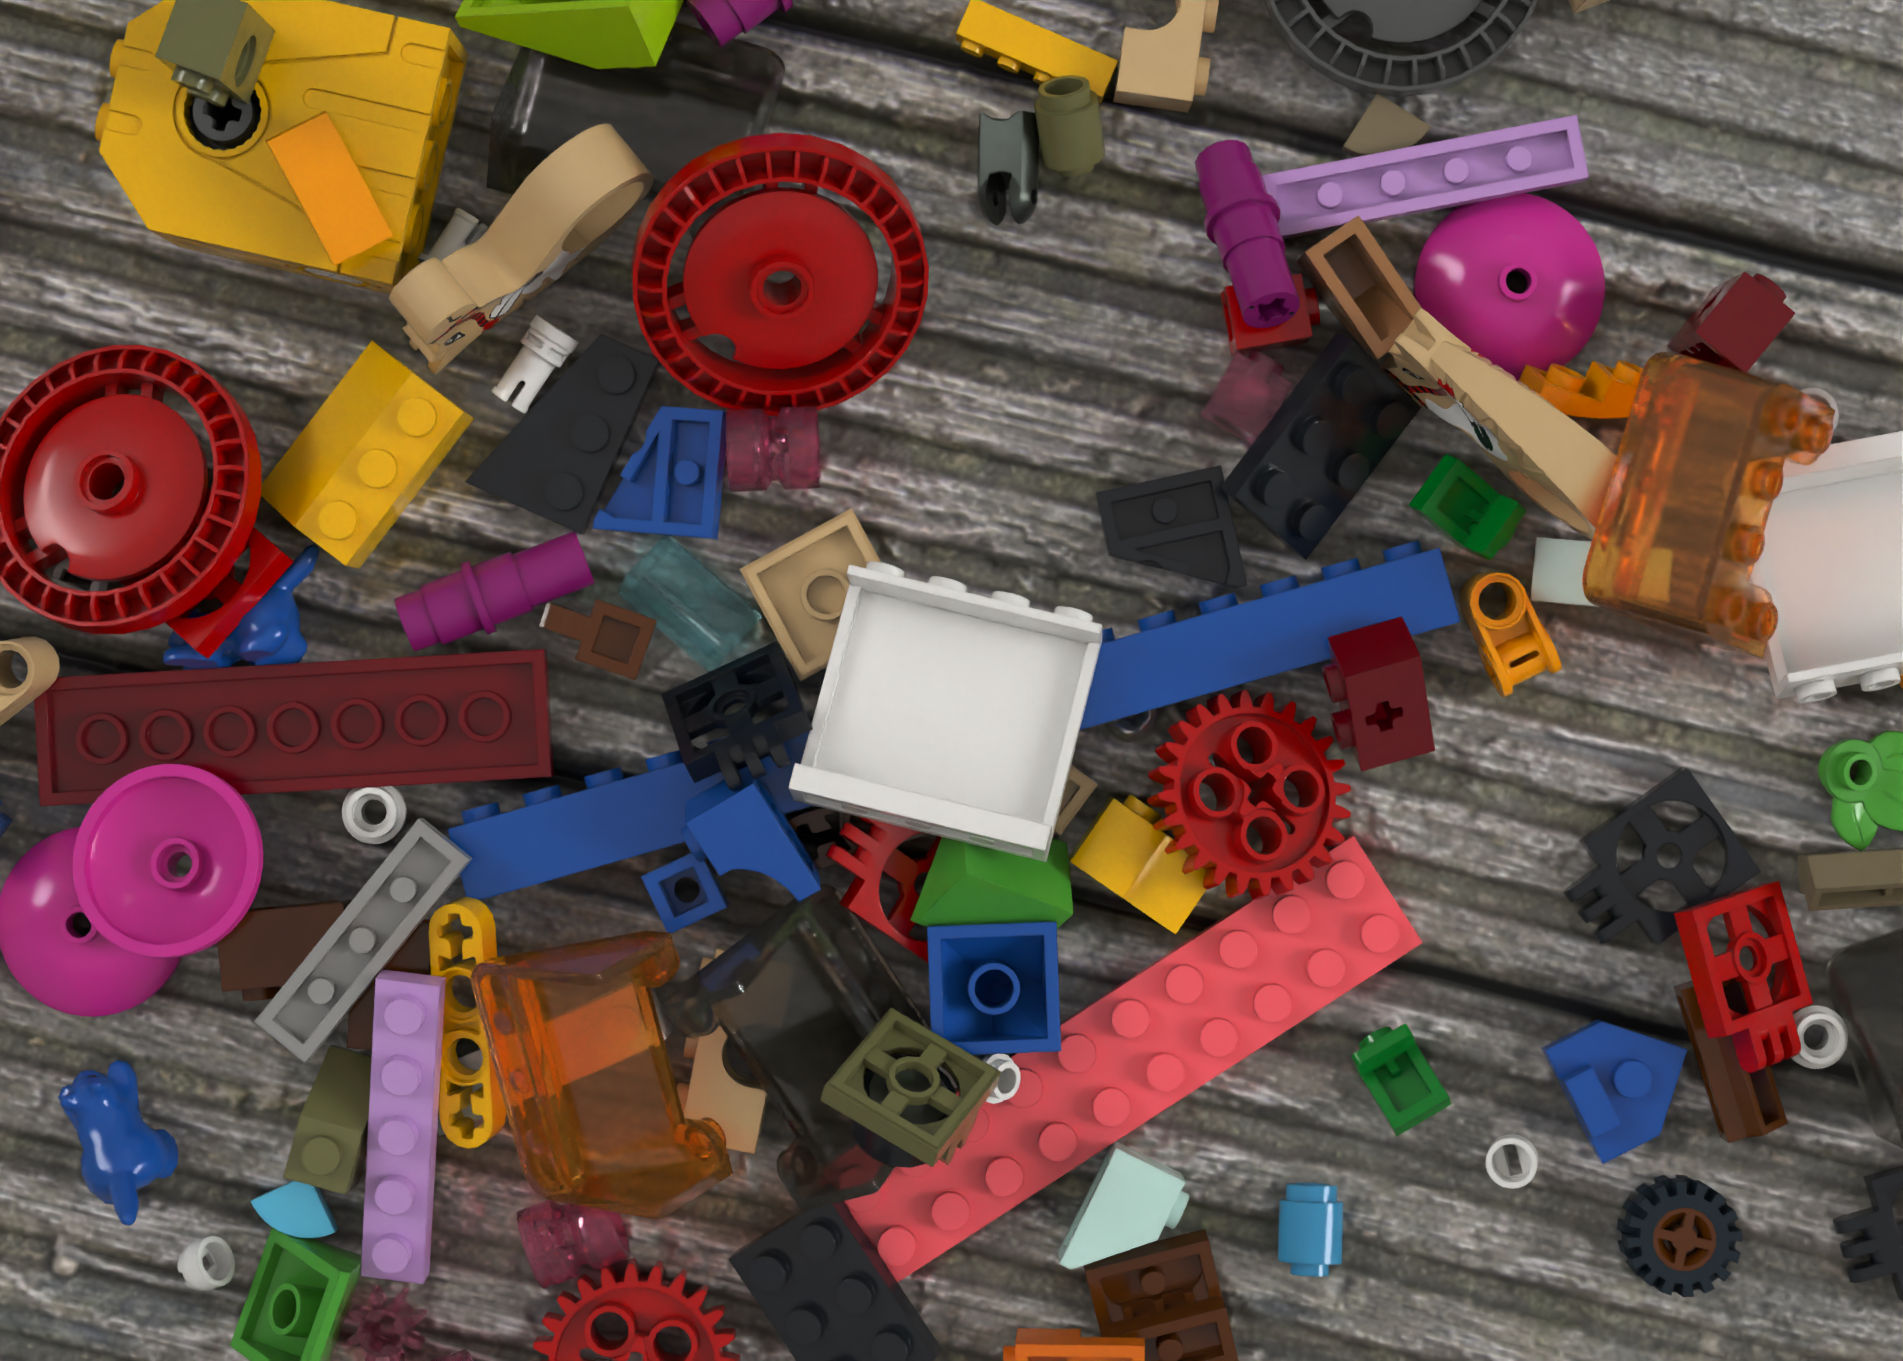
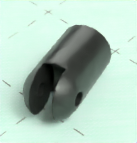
[977,111,1039,226]

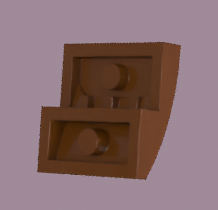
[1084,1229,1239,1361]

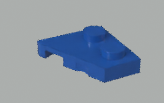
[593,406,729,540]

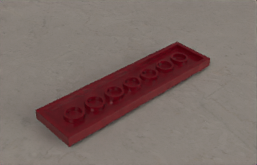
[34,649,554,806]

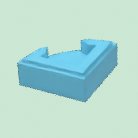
[250,1180,339,1238]

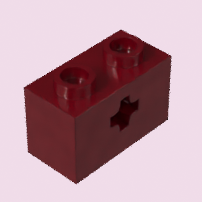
[1667,271,1795,386]
[1322,616,1435,772]

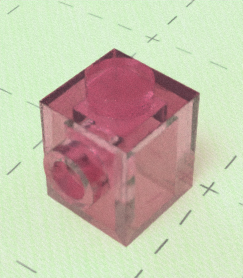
[1199,350,1293,444]

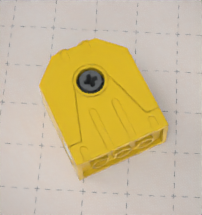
[95,0,469,295]

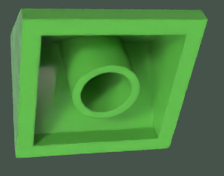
[910,837,1074,929]
[230,1227,362,1361]

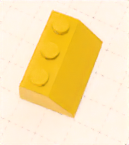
[261,340,474,569]

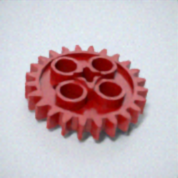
[1147,690,1351,900]
[533,1259,740,1361]

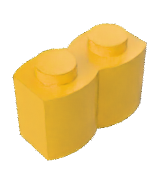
[1068,794,1207,934]

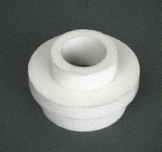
[342,786,407,844]
[1791,1005,1848,1069]

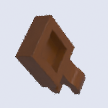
[539,599,657,681]

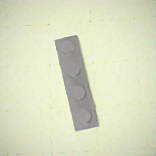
[254,818,473,1063]

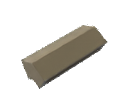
[1797,847,1903,911]

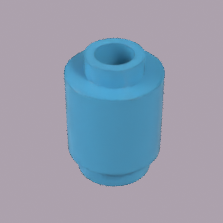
[1278,1183,1343,1277]

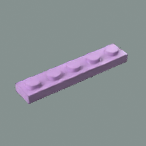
[1262,115,1589,239]
[361,969,446,1284]

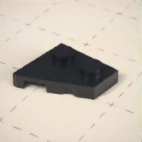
[1095,465,1247,588]

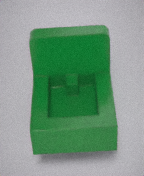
[1408,454,1526,560]
[1351,1024,1452,1136]

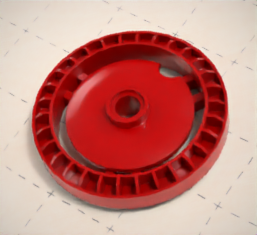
[632,133,929,416]
[0,345,262,634]

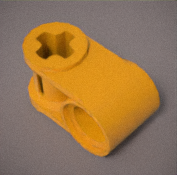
[1459,572,1562,698]

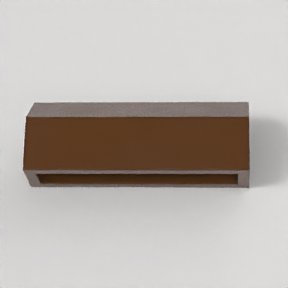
[1673,978,1788,1143]

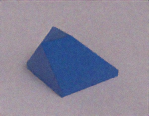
[927,921,1061,1055]

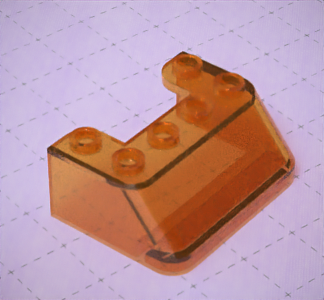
[1582,352,1836,658]

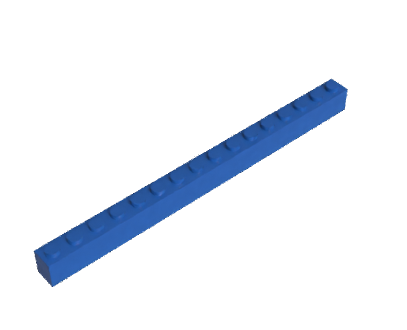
[447,540,1461,900]

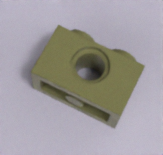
[155,0,275,107]

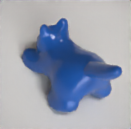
[163,544,320,670]
[58,1060,178,1226]

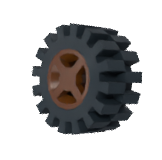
[1617,1174,1743,1297]

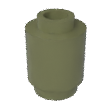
[1034,75,1105,177]

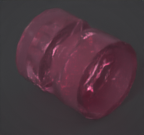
[726,406,821,492]
[517,1180,631,1289]

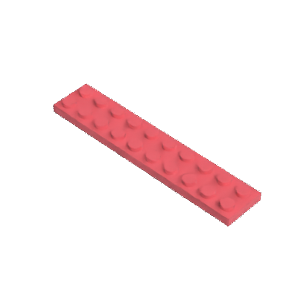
[818,835,1423,1282]

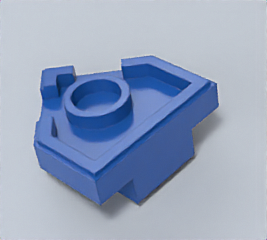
[1541,1019,1688,1164]

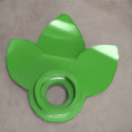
[1818,730,1903,851]

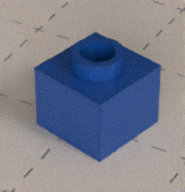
[641,852,730,935]

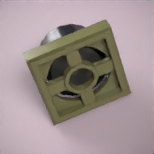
[820,1008,1001,1168]

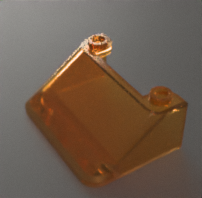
[471,931,733,1220]

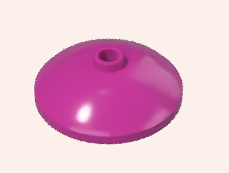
[1413,193,1605,381]
[72,764,263,958]
[0,827,182,1017]

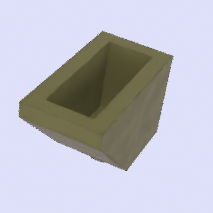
[283,1045,372,1195]

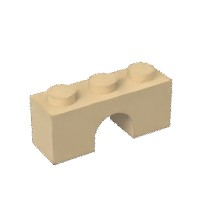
[1113,0,1219,113]
[671,944,795,1154]

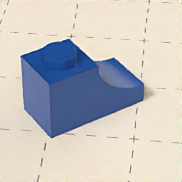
[681,766,821,902]

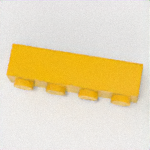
[956,0,1118,104]

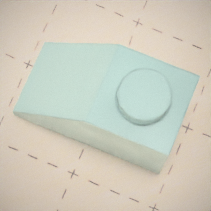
[1057,1141,1189,1270]

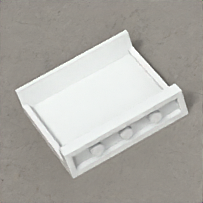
[1721,431,1903,703]
[788,561,1103,862]

